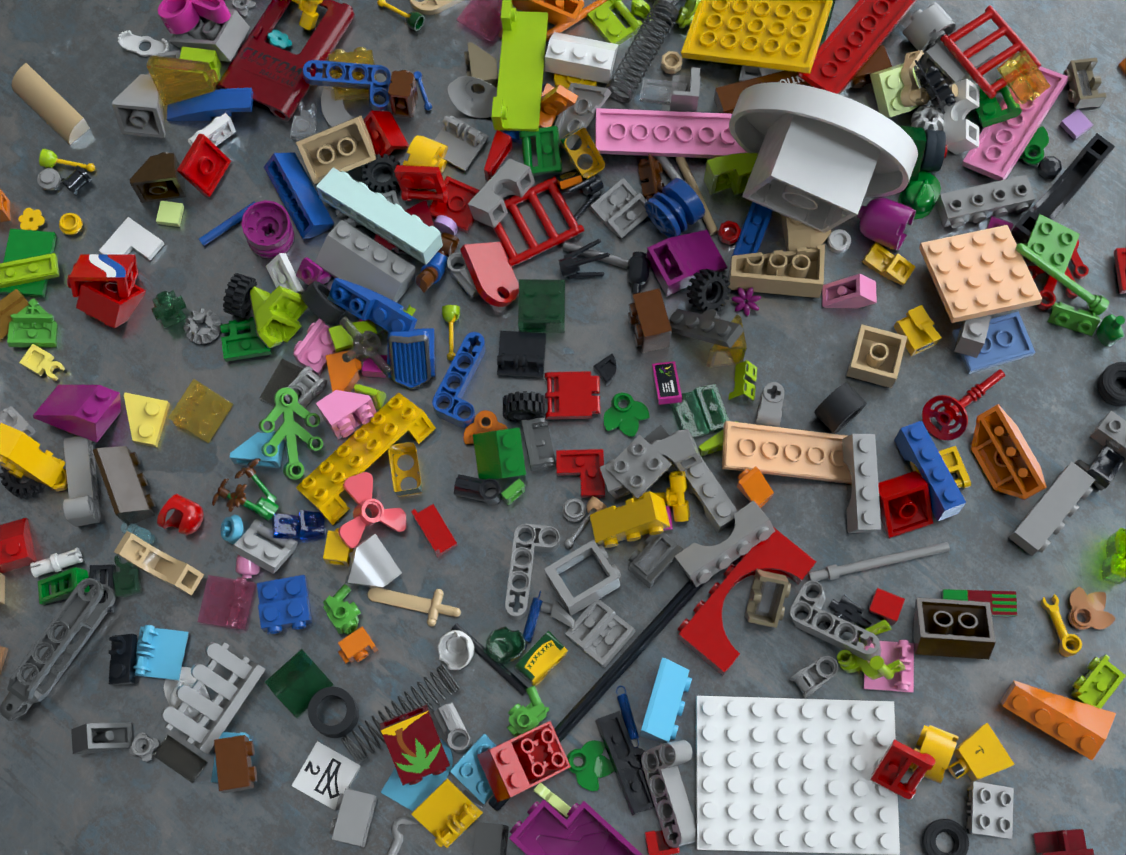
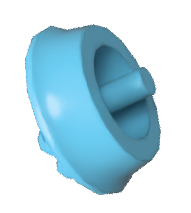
[220,514,243,544]

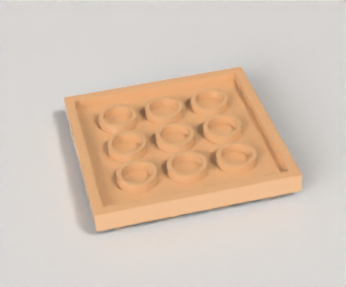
[919,225,1042,323]

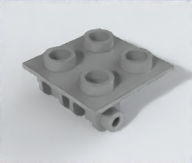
[435,115,489,171]
[606,435,672,499]
[966,781,1014,839]

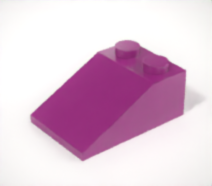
[33,385,121,443]

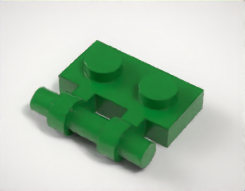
[220,317,271,362]

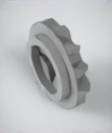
[184,308,221,344]

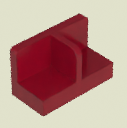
[1032,829,1094,855]

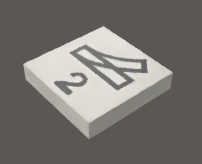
[292,741,361,811]

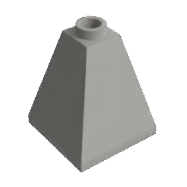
[112,73,166,138]

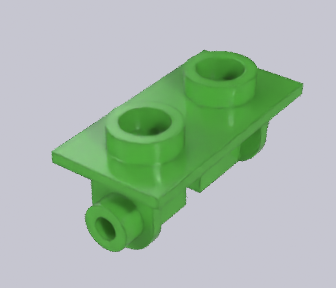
[1047,301,1101,336]

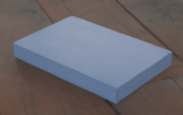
[952,311,1035,374]

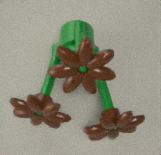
[212,458,279,521]

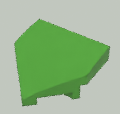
[7,298,58,347]

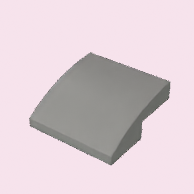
[589,178,648,239]
[565,600,636,668]

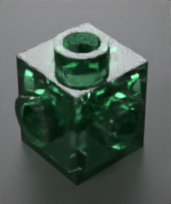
[151,290,187,328]

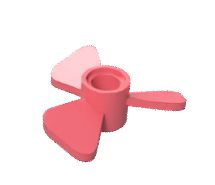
[338,472,406,549]

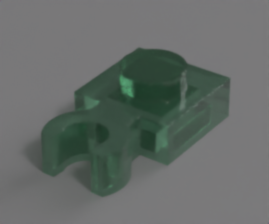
[113,555,142,598]

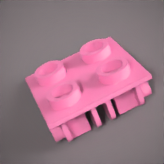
[864,640,914,693]

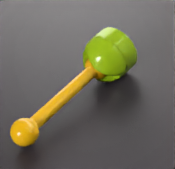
[39,149,95,172]
[442,305,460,361]

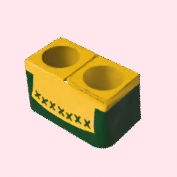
[560,127,605,178]
[388,442,422,497]
[514,631,568,687]

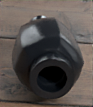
[627,252,650,294]

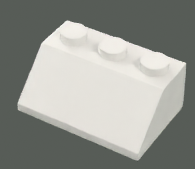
[545,32,618,84]

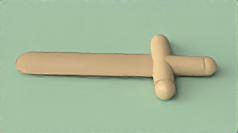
[367,588,461,627]

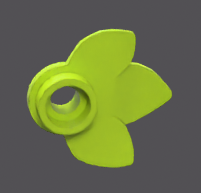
[675,0,701,28]

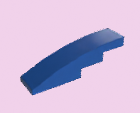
[167,88,253,121]

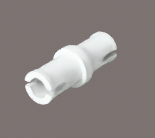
[30,548,83,578]

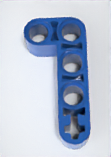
[303,60,391,111]
[432,332,486,429]

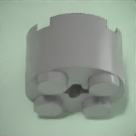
[902,2,957,55]

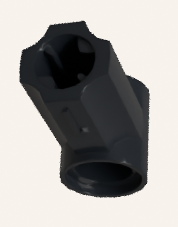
[454,474,502,505]

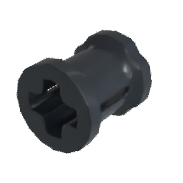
[61,165,92,195]

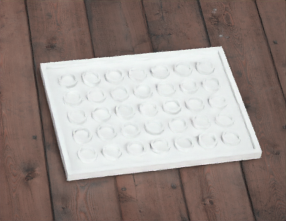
[696,696,900,855]

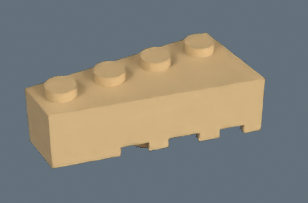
[728,245,825,298]

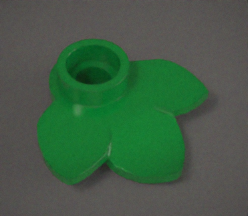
[1019,126,1049,165]
[604,392,650,437]
[567,740,615,791]

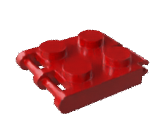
[544,371,600,419]

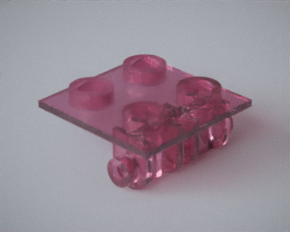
[456,0,517,42]
[198,575,256,630]

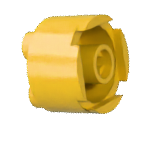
[403,135,448,173]
[909,725,959,784]

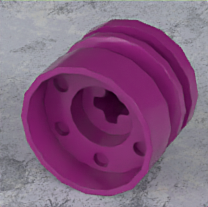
[242,200,295,259]

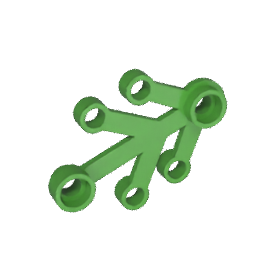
[259,387,323,480]

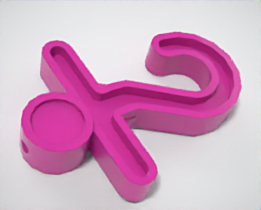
[157,0,231,35]

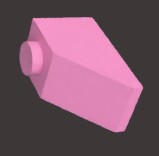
[822,274,877,309]

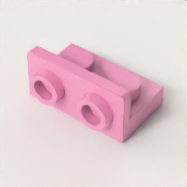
[293,318,336,376]

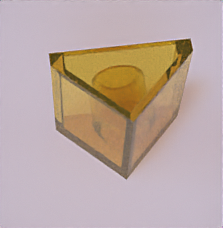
[706,314,747,368]

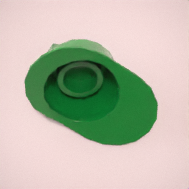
[898,171,941,219]

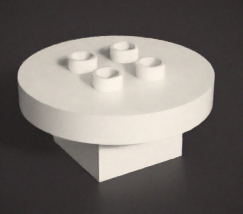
[729,82,918,233]

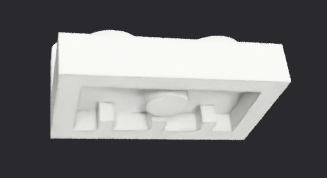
[188,113,236,146]

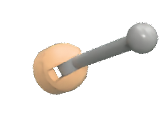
[564,496,608,549]

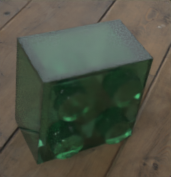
[518,279,565,333]

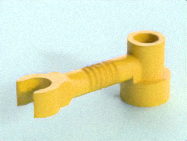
[1041,594,1082,657]

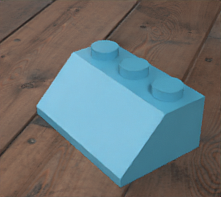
[639,657,692,743]

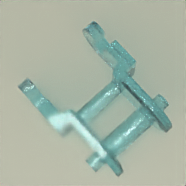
[121,523,155,544]

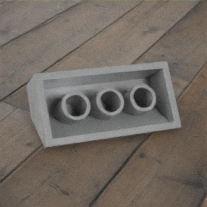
[315,219,415,302]

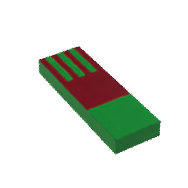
[941,589,1017,617]

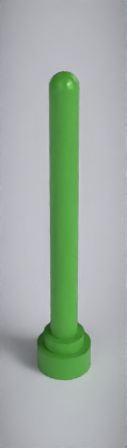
[1016,243,1109,316]

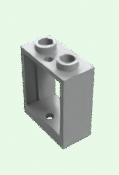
[544,540,621,616]

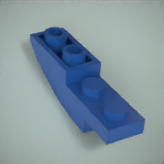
[327,278,417,332]

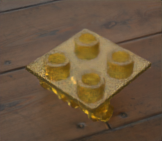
[168,379,233,443]

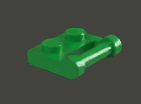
[974,77,1022,128]
[519,126,562,176]

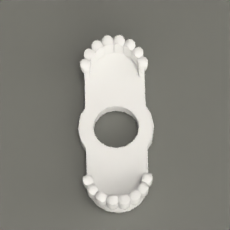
[118,30,169,58]

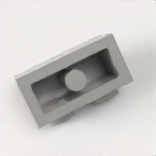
[330,788,378,848]

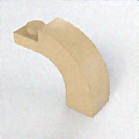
[114,531,204,596]

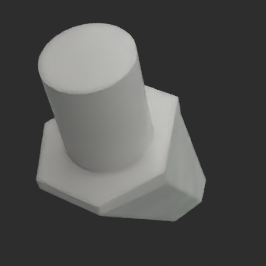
[541,601,574,628]

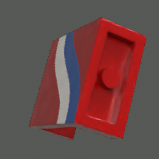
[67,254,139,297]

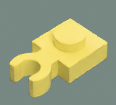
[19,344,65,381]

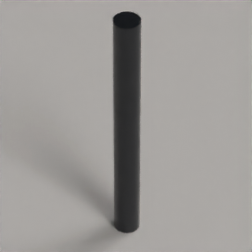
[451,623,528,696]

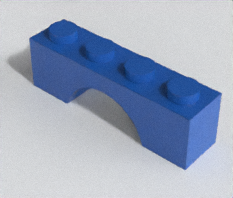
[894,421,966,521]

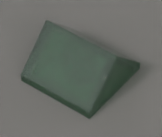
[265,649,334,718]

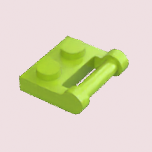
[587,0,644,46]

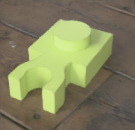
[534,783,571,819]

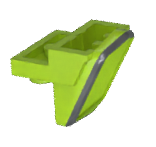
[250,285,308,348]

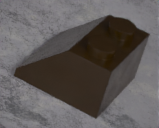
[130,152,186,203]

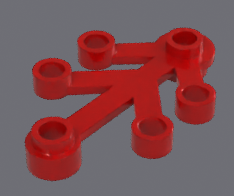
[1027,240,1089,310]

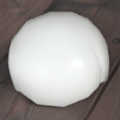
[437,630,474,670]

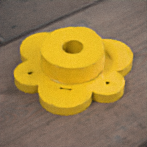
[18,208,45,231]

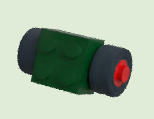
[899,126,947,181]

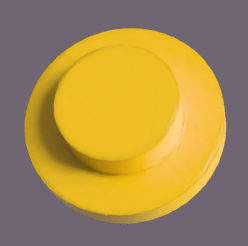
[59,213,82,235]

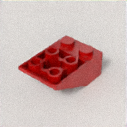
[477,721,571,802]

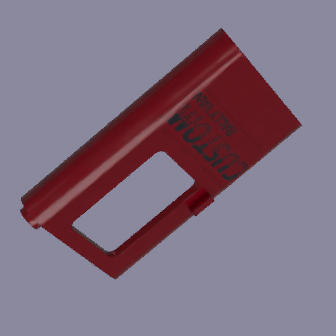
[216,0,355,121]

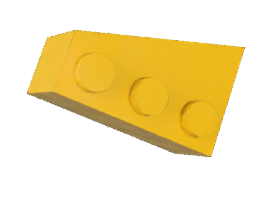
[0,423,65,488]
[590,491,670,548]

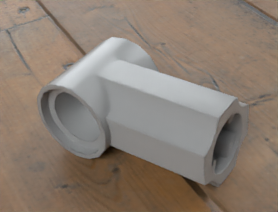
[447,252,479,298]
[433,703,472,754]

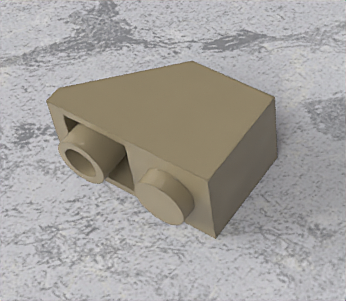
[464,42,498,92]

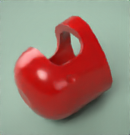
[157,494,204,535]

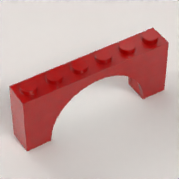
[677,528,816,676]

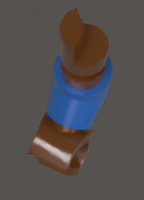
[416,232,460,293]

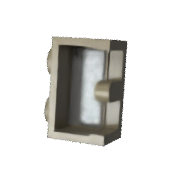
[1063,58,1107,109]
[745,569,791,628]

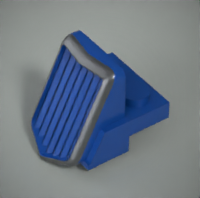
[387,328,435,389]

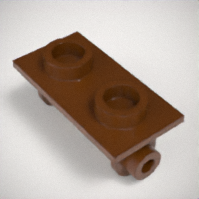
[638,154,665,200]

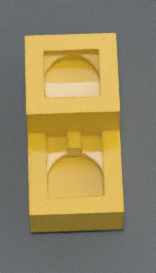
[861,242,916,286]

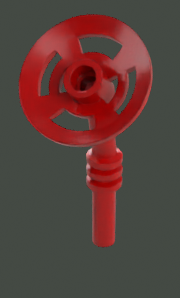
[922,369,1005,441]

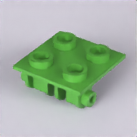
[1024,214,1080,274]

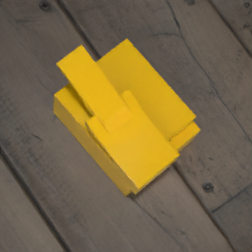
[893,305,942,356]

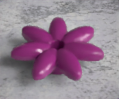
[731,287,761,316]

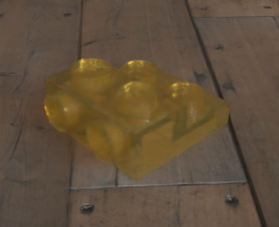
[328,47,379,101]

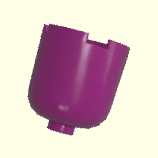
[857,197,916,251]

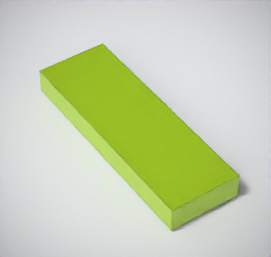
[0,253,60,288]

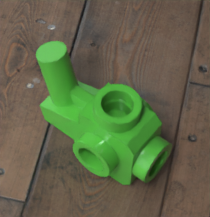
[323,584,361,634]
[507,686,550,737]

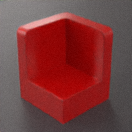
[869,588,905,626]
[644,830,680,855]

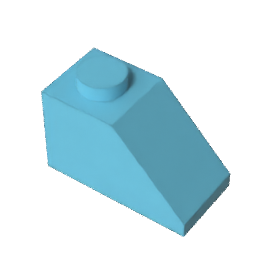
[230,431,285,468]

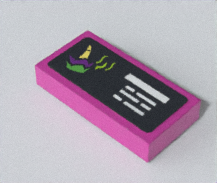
[652,361,682,405]

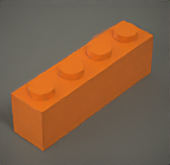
[1001,680,1116,760]

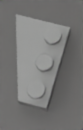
[555,83,612,150]

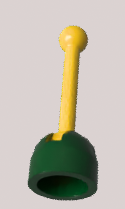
[377,0,425,31]

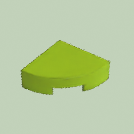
[631,0,653,21]

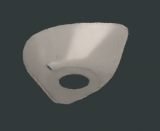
[447,76,497,118]

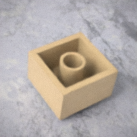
[846,324,907,388]

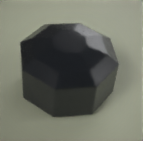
[1038,156,1062,179]

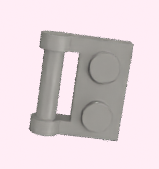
[233,519,298,574]

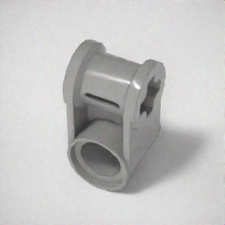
[284,366,327,408]
[755,382,784,427]
[790,656,838,699]

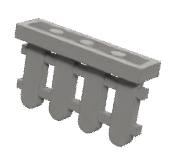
[161,642,266,754]

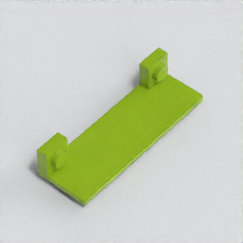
[491,0,548,131]

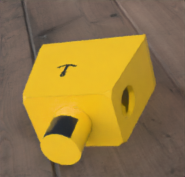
[948,723,1015,781]

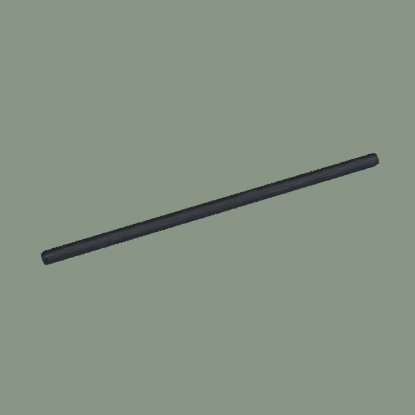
[488,580,705,811]

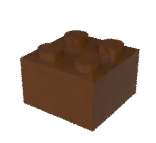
[628,288,672,353]

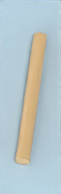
[675,157,718,236]

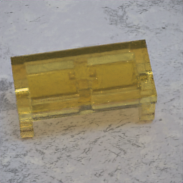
[997,50,1051,104]

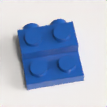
[257,575,312,634]

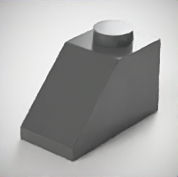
[71,723,133,754]

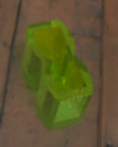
[1101,528,1126,584]

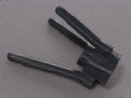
[551,174,604,220]
[559,239,610,280]

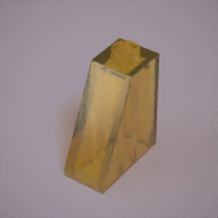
[146,56,218,106]

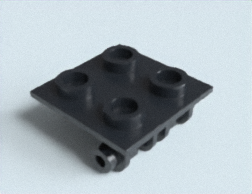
[914,60,956,114]
[497,331,546,377]

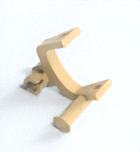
[901,50,958,107]

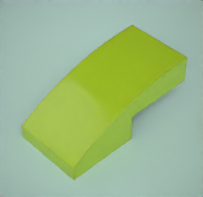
[328,321,380,352]

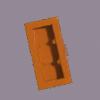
[539,83,578,128]

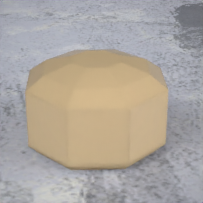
[661,51,682,74]

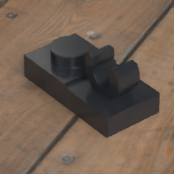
[108,634,137,686]

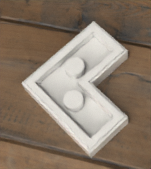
[99,217,164,261]

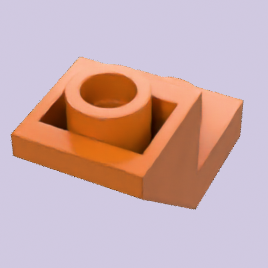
[737,466,774,508]

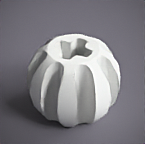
[911,105,944,131]

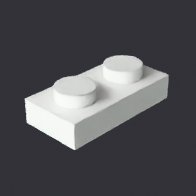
[266,253,304,294]

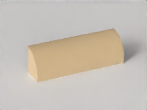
[11,63,90,145]

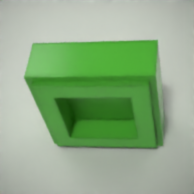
[501,478,525,506]

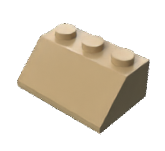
[296,115,376,184]

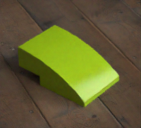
[704,153,759,195]

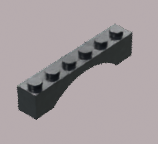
[1011,133,1115,244]

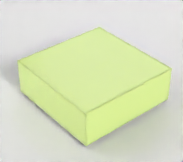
[156,201,184,227]

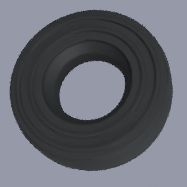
[922,819,969,855]

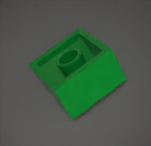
[473,427,526,480]

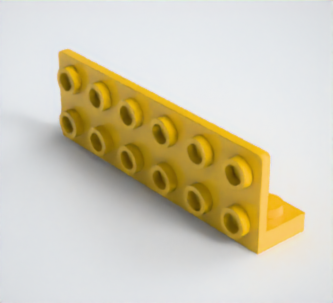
[296,393,436,525]

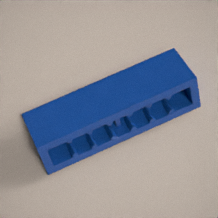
[264,152,335,239]

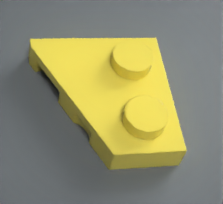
[124,393,170,447]

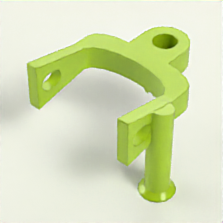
[837,620,906,680]

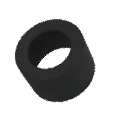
[814,382,867,434]
[308,687,359,738]

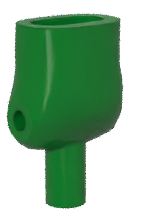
[1096,314,1125,346]

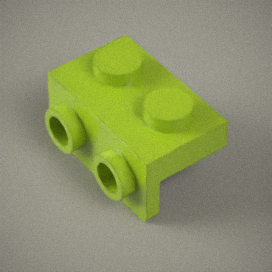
[1071,654,1126,709]

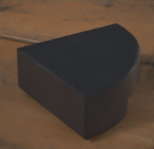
[593,354,616,386]

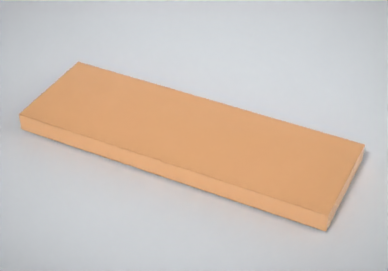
[722,421,852,484]

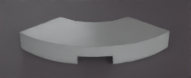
[321,87,355,128]

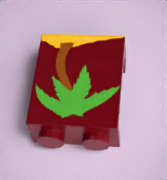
[380,704,450,785]

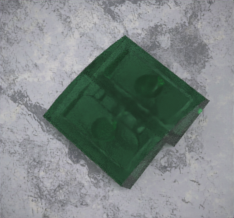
[670,384,730,439]

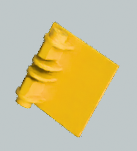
[411,778,483,848]

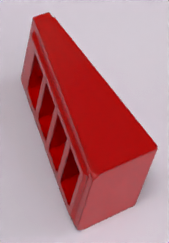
[484,130,513,181]

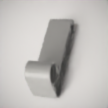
[63,436,101,527]
[505,524,560,621]
[790,580,881,661]
[641,740,697,848]

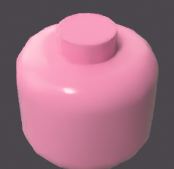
[235,555,260,578]

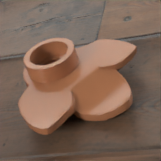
[1069,587,1116,630]

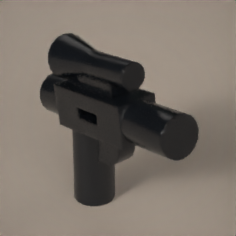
[823,594,872,629]

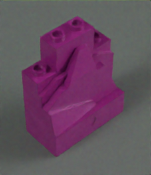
[509,799,643,855]

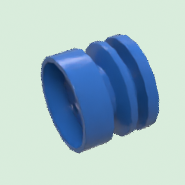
[645,178,705,238]

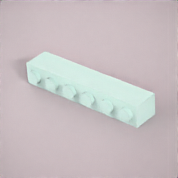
[316,167,443,265]

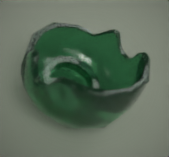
[486,626,525,664]

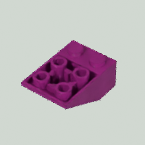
[646,230,728,296]

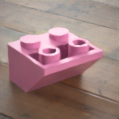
[316,390,377,439]

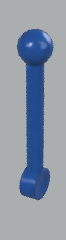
[413,71,432,111]

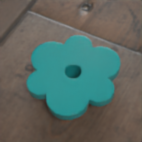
[267,30,292,49]

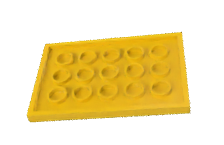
[681,0,833,73]

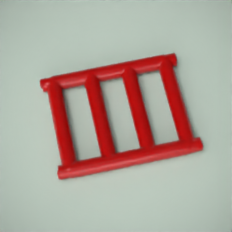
[940,5,1041,99]
[493,177,585,267]

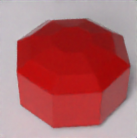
[718,220,741,245]

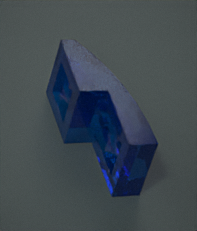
[272,510,325,539]

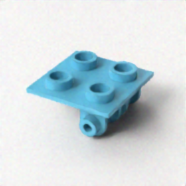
[133,625,189,681]
[449,734,496,804]

